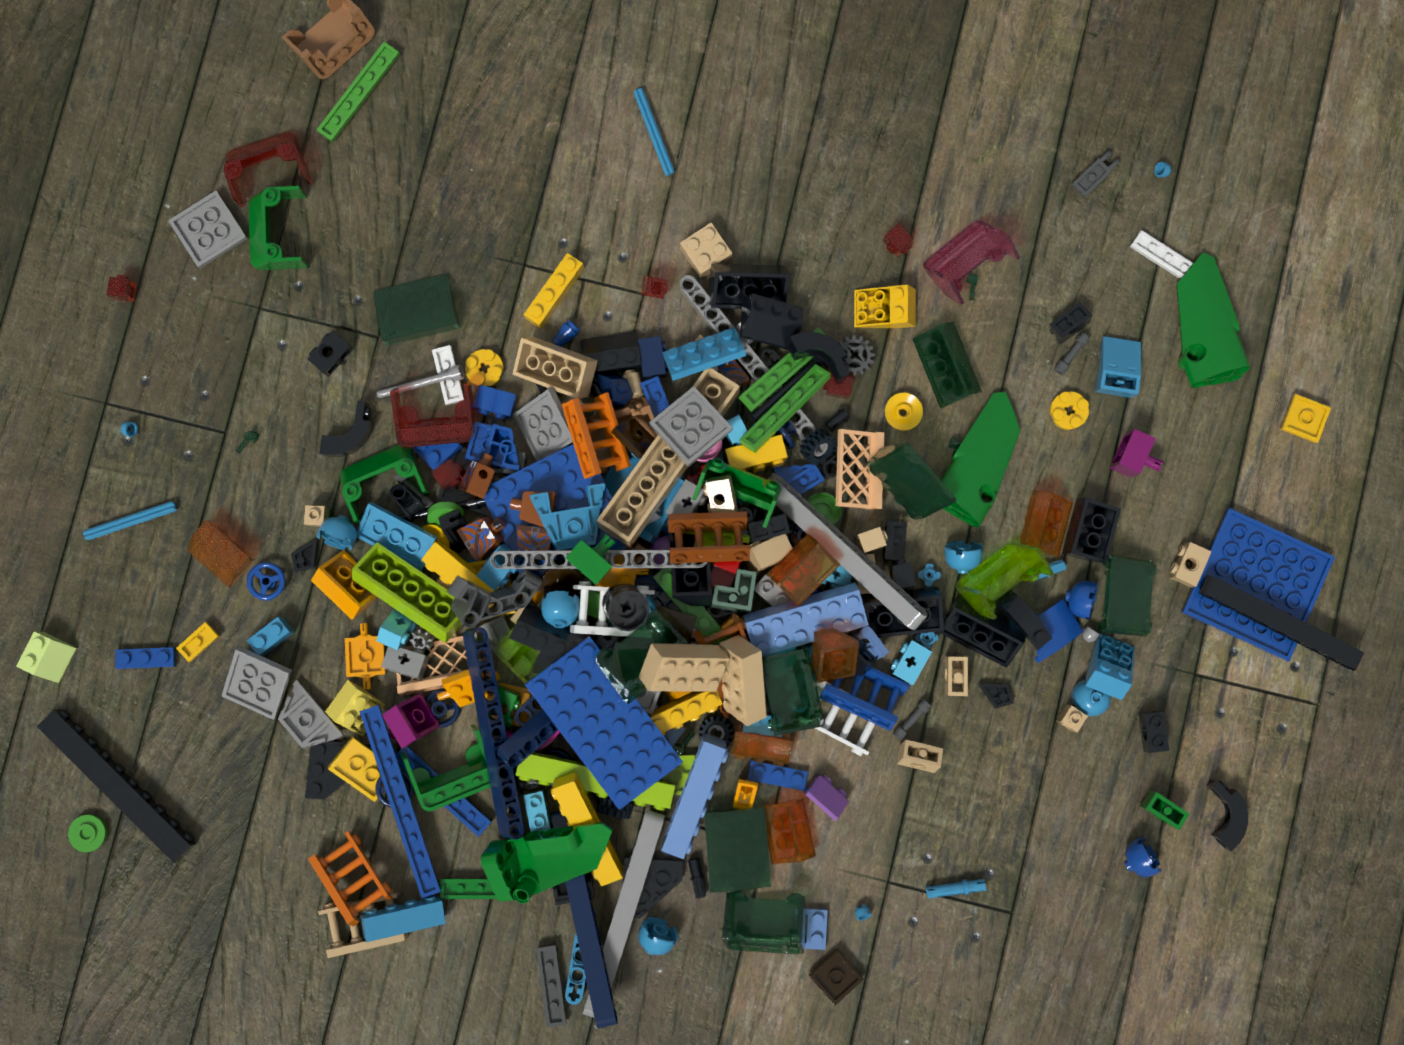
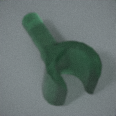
[966,273,979,301]
[236,431,259,453]
[948,438,961,459]
[673,732,695,755]

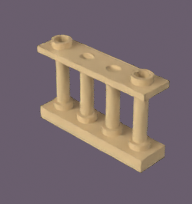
[318,889,408,958]

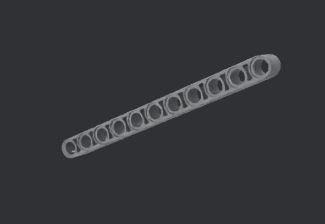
[680,275,816,441]
[767,473,928,630]
[490,550,707,569]
[582,809,665,1018]

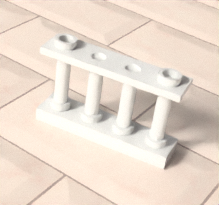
[570,581,655,638]
[797,678,875,756]

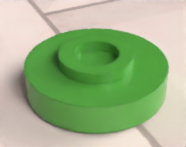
[808,492,841,525]
[427,502,465,527]
[68,814,108,852]

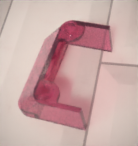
[923,221,1020,305]

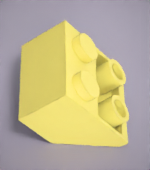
[325,680,385,736]

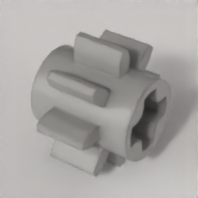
[410,627,436,651]

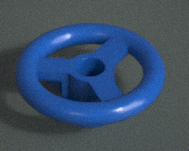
[247,562,285,601]

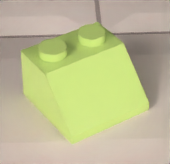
[16,631,78,683]

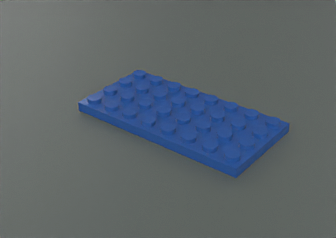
[524,636,683,810]

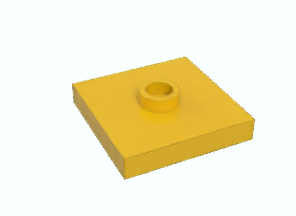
[1280,393,1331,443]

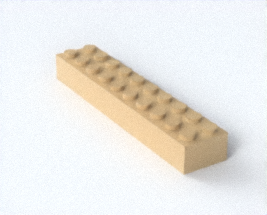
[596,368,740,548]

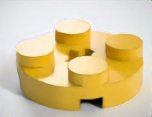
[465,349,504,387]
[1049,391,1089,430]

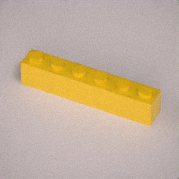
[551,772,624,886]

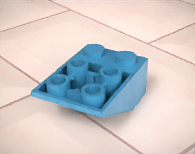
[1095,336,1141,398]
[1085,633,1135,700]

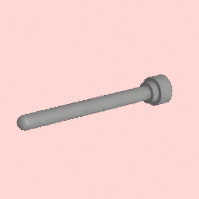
[377,364,465,398]

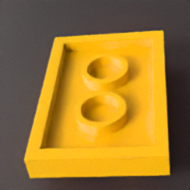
[328,736,384,802]

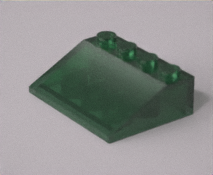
[374,274,460,346]
[866,441,957,520]
[705,807,771,893]

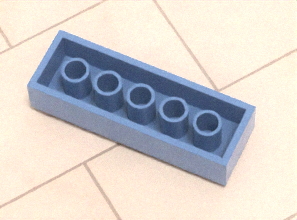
[743,582,868,656]
[661,733,729,859]

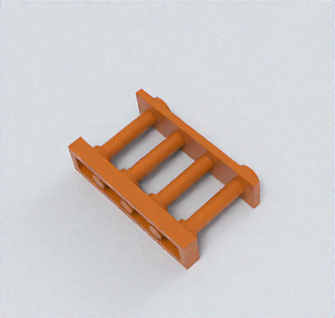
[561,392,631,479]
[308,831,393,927]

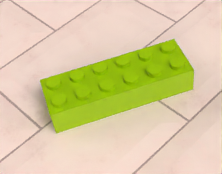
[352,542,462,644]

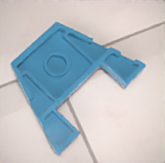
[529,483,605,551]

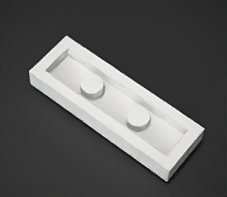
[432,345,465,405]

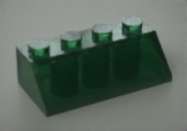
[913,321,982,409]

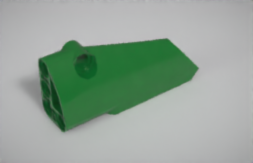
[1176,252,1250,388]
[481,822,613,904]

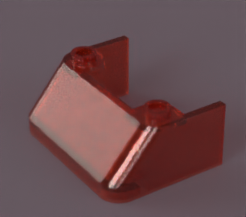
[223,132,313,207]
[390,380,475,448]

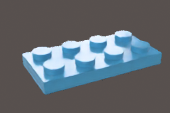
[662,328,746,381]
[357,502,438,572]

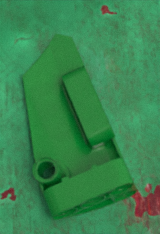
[931,392,1020,528]

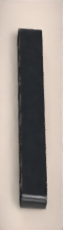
[1198,575,1364,671]

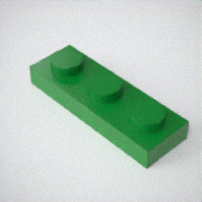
[440,878,496,899]

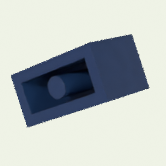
[638,336,669,380]

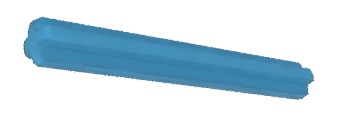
[634,88,674,176]
[83,501,177,540]

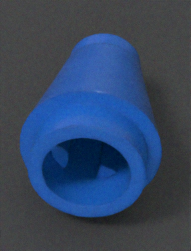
[552,320,580,347]

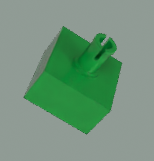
[566,534,616,585]

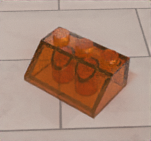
[1019,490,1073,558]
[187,520,255,588]
[767,533,840,606]
[811,628,859,683]
[731,730,794,767]
[760,798,816,864]

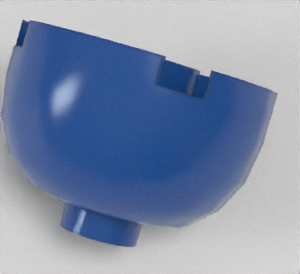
[1065,580,1098,620]
[1124,836,1162,877]

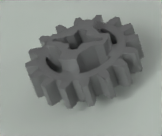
[838,335,875,377]

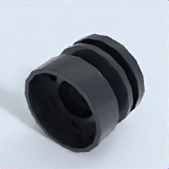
[602,583,650,631]

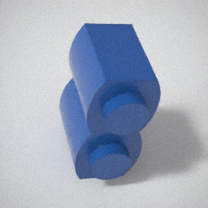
[473,385,518,421]

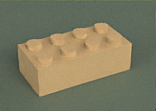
[513,336,598,399]
[719,635,766,726]
[639,644,730,691]

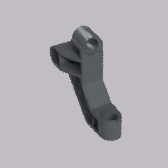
[447,569,542,628]

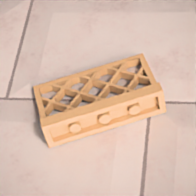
[835,429,884,510]
[396,636,469,696]

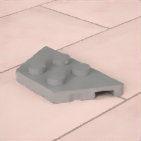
[278,680,345,749]

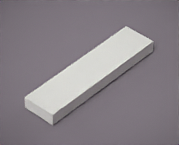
[1130,230,1194,279]

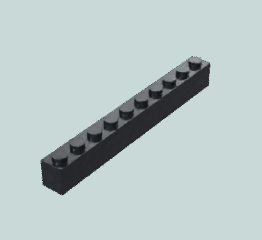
[37,709,197,863]

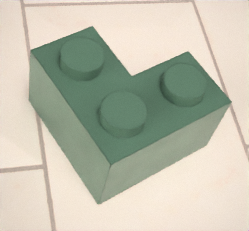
[711,569,757,614]

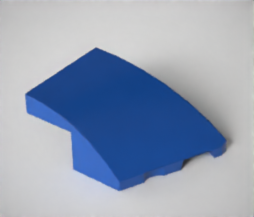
[465,422,520,471]
[1035,599,1083,663]

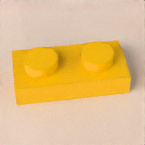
[176,622,220,662]

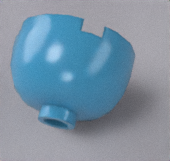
[316,515,357,550]
[944,541,983,574]
[541,591,580,628]
[1071,678,1111,717]
[638,917,679,955]

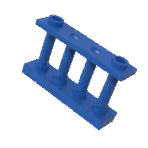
[819,654,910,731]

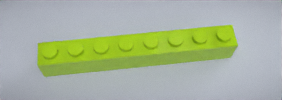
[516,752,675,811]

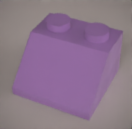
[803,774,849,821]

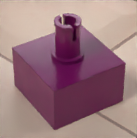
[1109,429,1164,478]
[382,693,440,748]

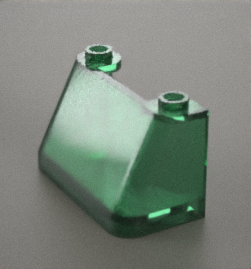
[1097,555,1156,637]
[595,609,688,704]
[762,646,824,736]
[722,890,806,954]

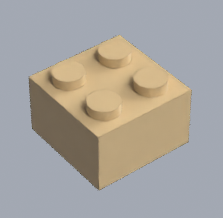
[680,222,732,279]
[744,534,795,573]

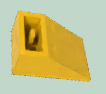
[854,285,916,328]

